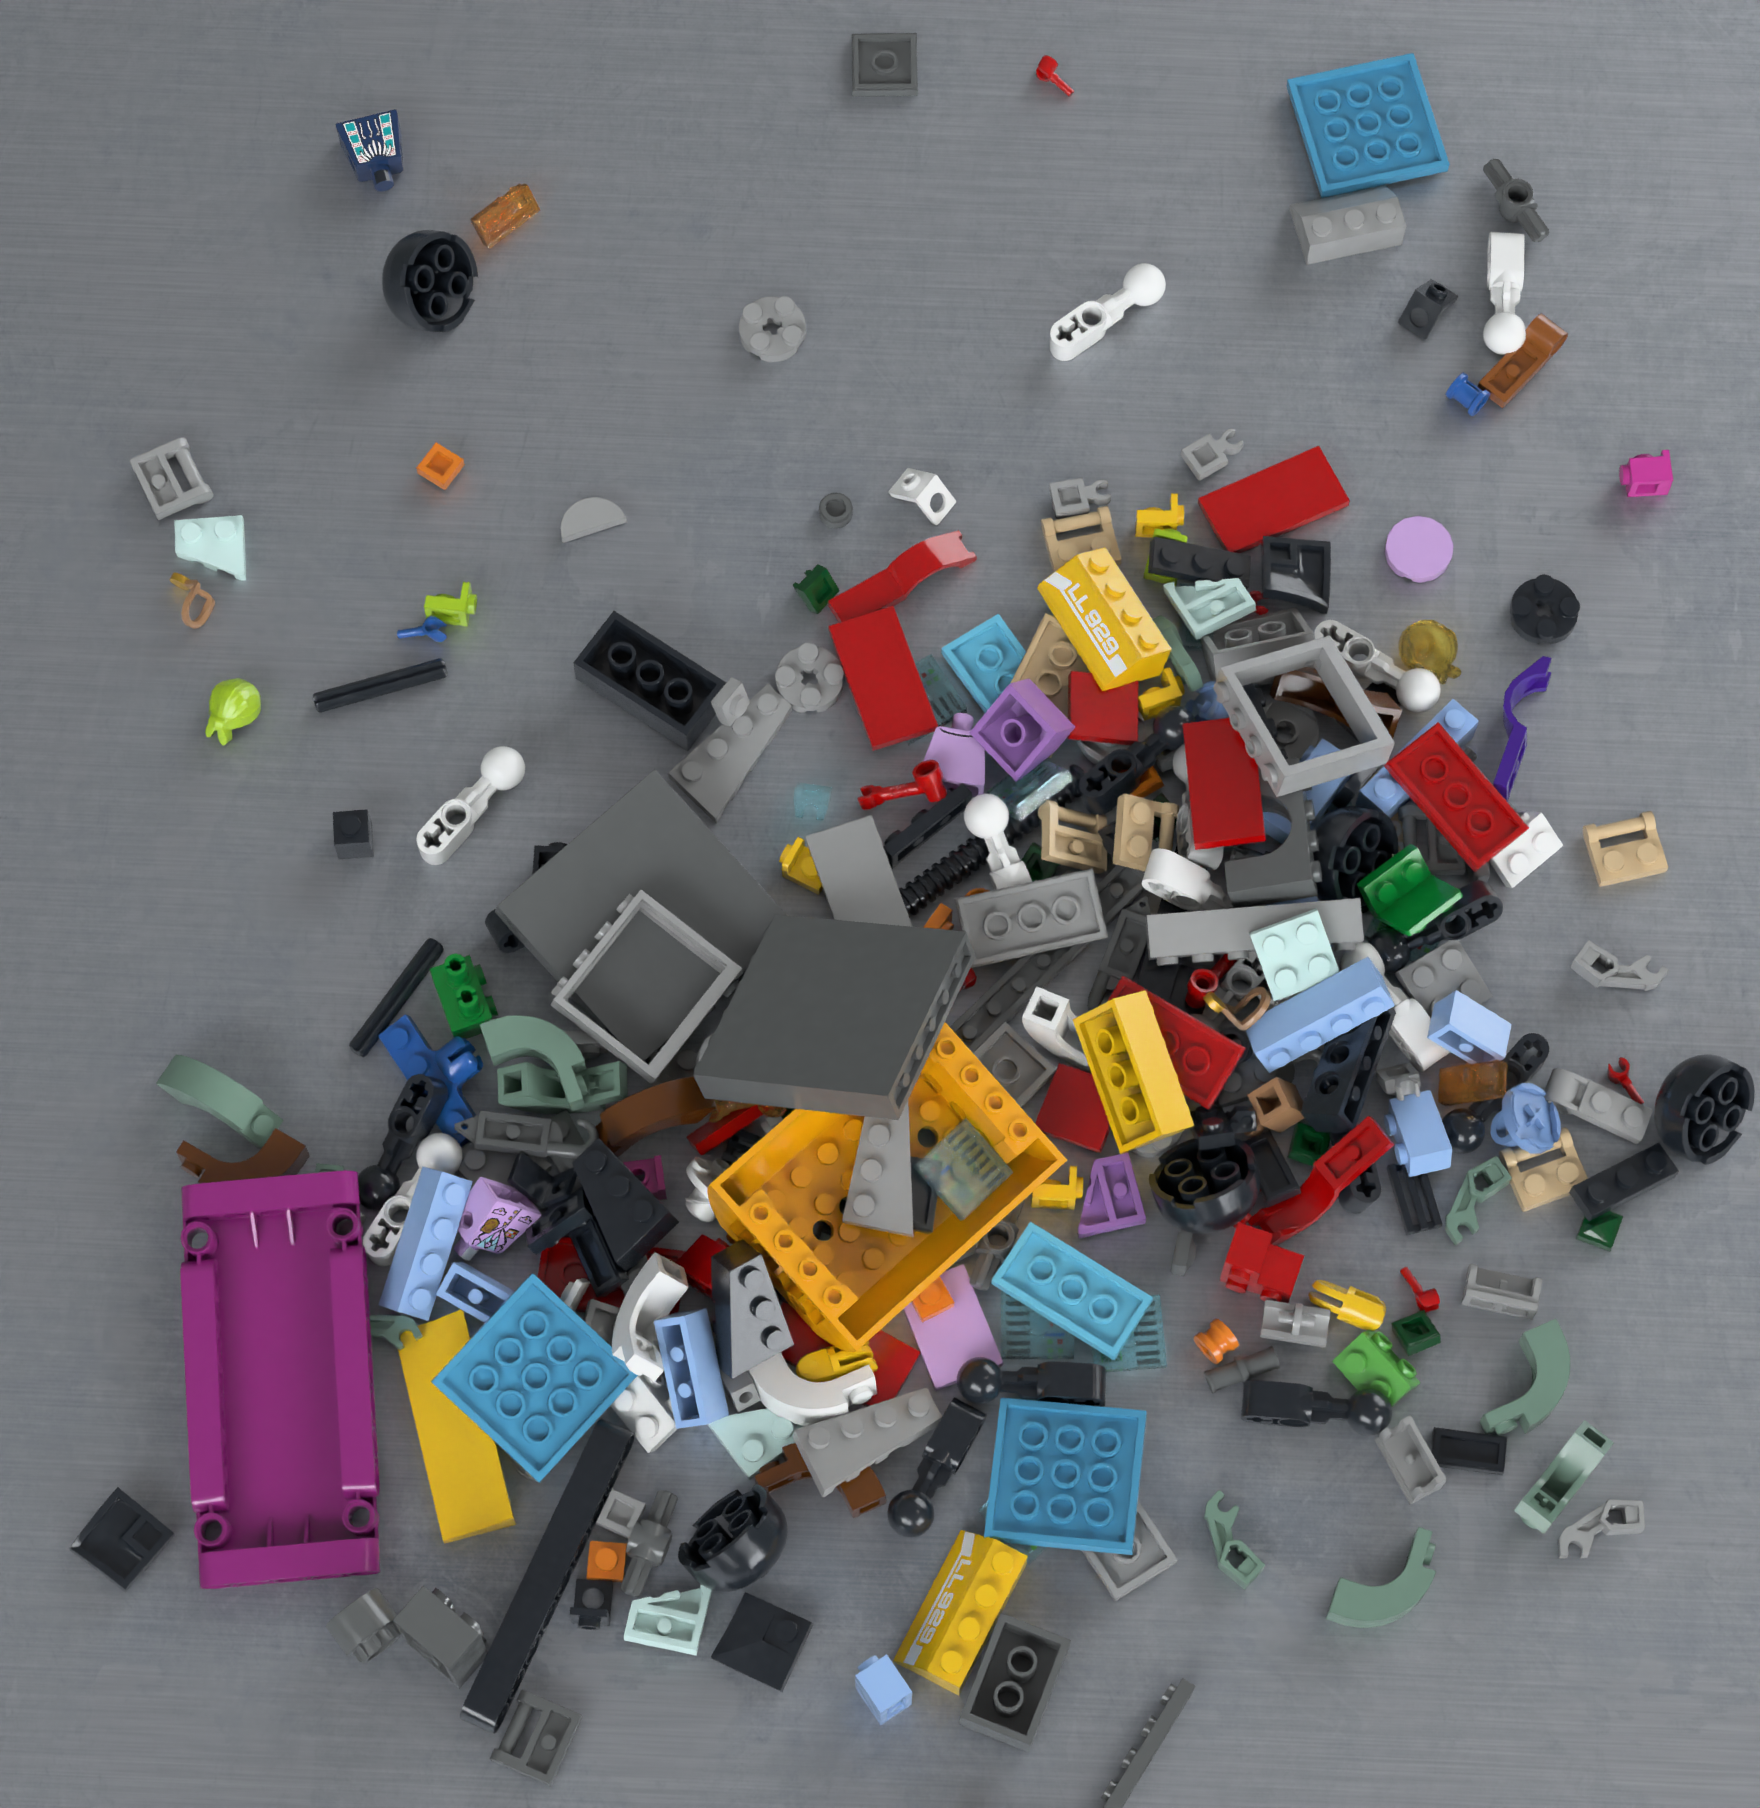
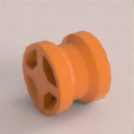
[1193,1318,1239,1365]

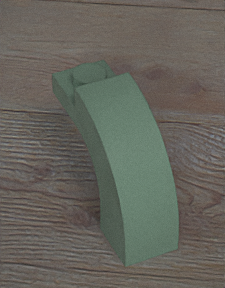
[479,1015,588,1112]
[156,1054,284,1149]
[497,1061,628,1114]
[1479,1319,1570,1436]
[1514,1420,1614,1534]
[1326,1527,1436,1628]

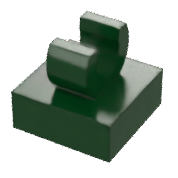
[793,564,840,614]

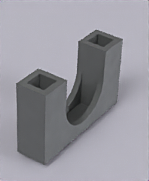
[1224,757,1322,908]

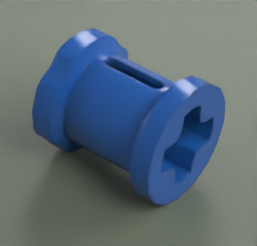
[1445,372,1491,417]

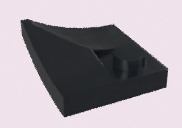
[1261,536,1331,614]
[69,1487,175,1593]
[711,1592,813,1692]

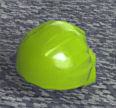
[205,678,261,746]

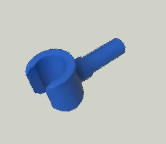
[397,616,447,642]

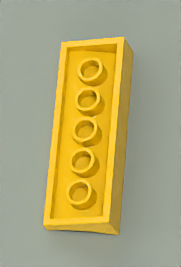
[398,1309,516,1544]

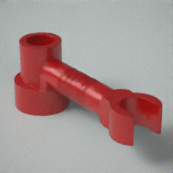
[857,760,947,810]
[1185,954,1239,1009]

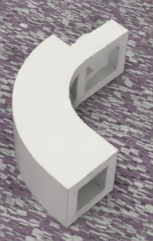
[1022,986,1091,1073]
[612,1252,689,1381]
[747,1352,877,1426]

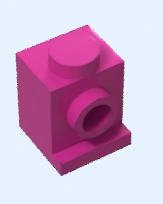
[1619,450,1673,497]
[623,1155,667,1200]

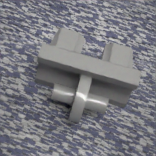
[1260,1300,1331,1348]

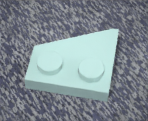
[1163,578,1256,640]

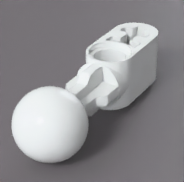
[1483,232,1526,355]
[1050,263,1166,361]
[1314,620,1441,712]
[416,746,525,865]
[964,794,1032,890]
[1142,849,1266,911]
[1340,942,1450,1072]
[363,1133,462,1266]

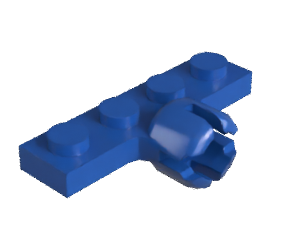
[378,1014,483,1147]

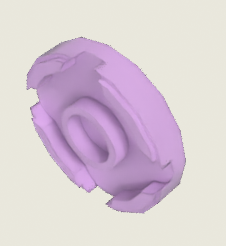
[1384,516,1454,583]

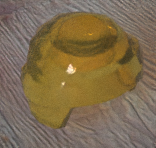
[1398,620,1462,685]

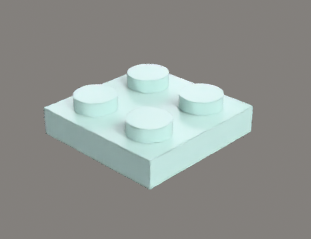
[1249,909,1340,1001]

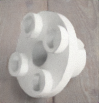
[685,1157,730,1222]

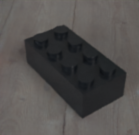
[573,611,727,751]

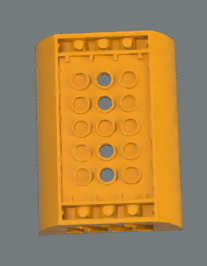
[707,1022,1067,1352]

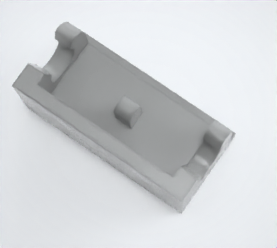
[1461,1264,1542,1320]
[1374,1415,1447,1504]

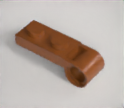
[1478,313,1568,408]

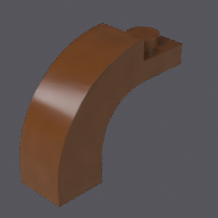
[595,1077,717,1157]
[176,1128,310,1184]
[755,1443,886,1518]

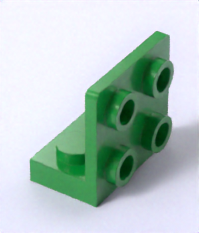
[1356,844,1463,936]

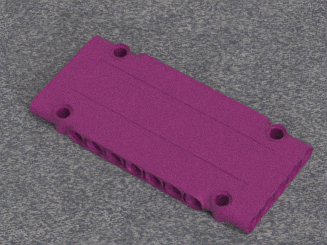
[180,1170,381,1589]

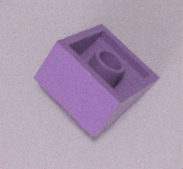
[969,678,1075,781]

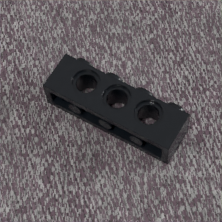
[1301,1008,1396,1134]

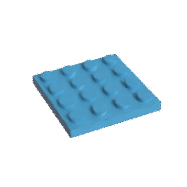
[1286,53,1450,198]
[431,1273,638,1482]
[984,1397,1147,1555]

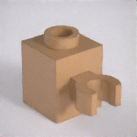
[1244,1077,1304,1137]

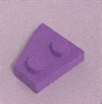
[1077,1152,1146,1239]

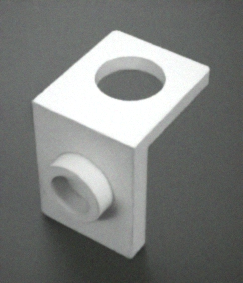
[888,468,956,526]

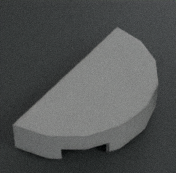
[560,497,627,543]

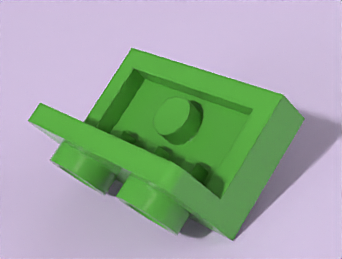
[1332,1330,1420,1407]

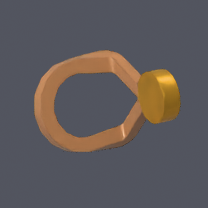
[169,572,215,629]
[1203,987,1271,1031]

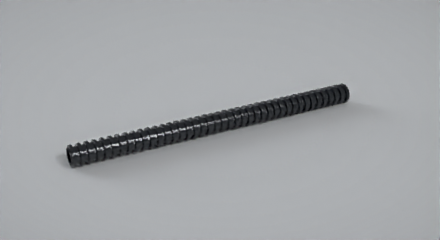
[721,764,1086,1019]

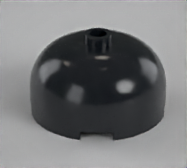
[382,230,478,332]
[1313,806,1399,913]
[1654,1054,1755,1165]
[1149,1138,1260,1234]
[678,1485,788,1592]

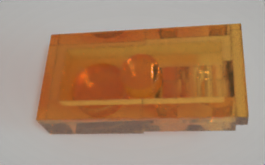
[470,183,540,249]
[1438,1060,1507,1106]

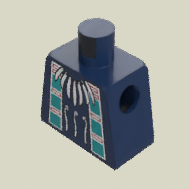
[336,109,404,192]

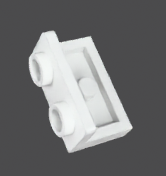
[1489,810,1563,888]
[610,1374,677,1453]

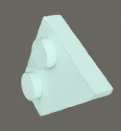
[174,515,246,581]
[707,1408,803,1480]
[624,1584,712,1656]

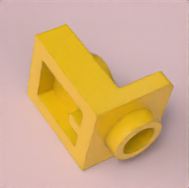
[1135,493,1184,538]
[1138,667,1185,721]
[779,837,823,895]
[1031,1165,1083,1210]

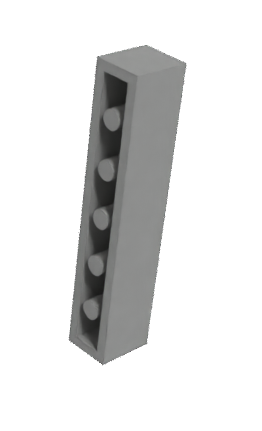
[1145,898,1364,966]

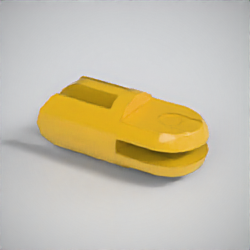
[1308,1280,1386,1331]
[796,1341,878,1382]

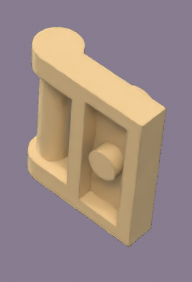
[1041,506,1122,573]
[1112,794,1179,871]
[1038,799,1107,874]
[1583,811,1668,887]
[1499,1127,1588,1212]

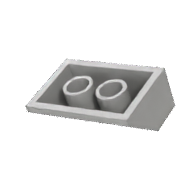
[1289,185,1406,265]
[1199,608,1315,685]

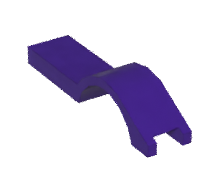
[1493,656,1551,802]

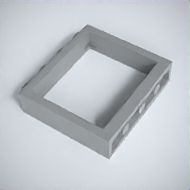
[1213,635,1395,797]
[550,890,742,1084]

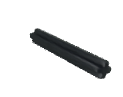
[313,658,448,713]
[349,938,444,1057]

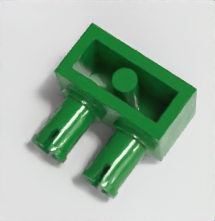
[430,954,498,1039]

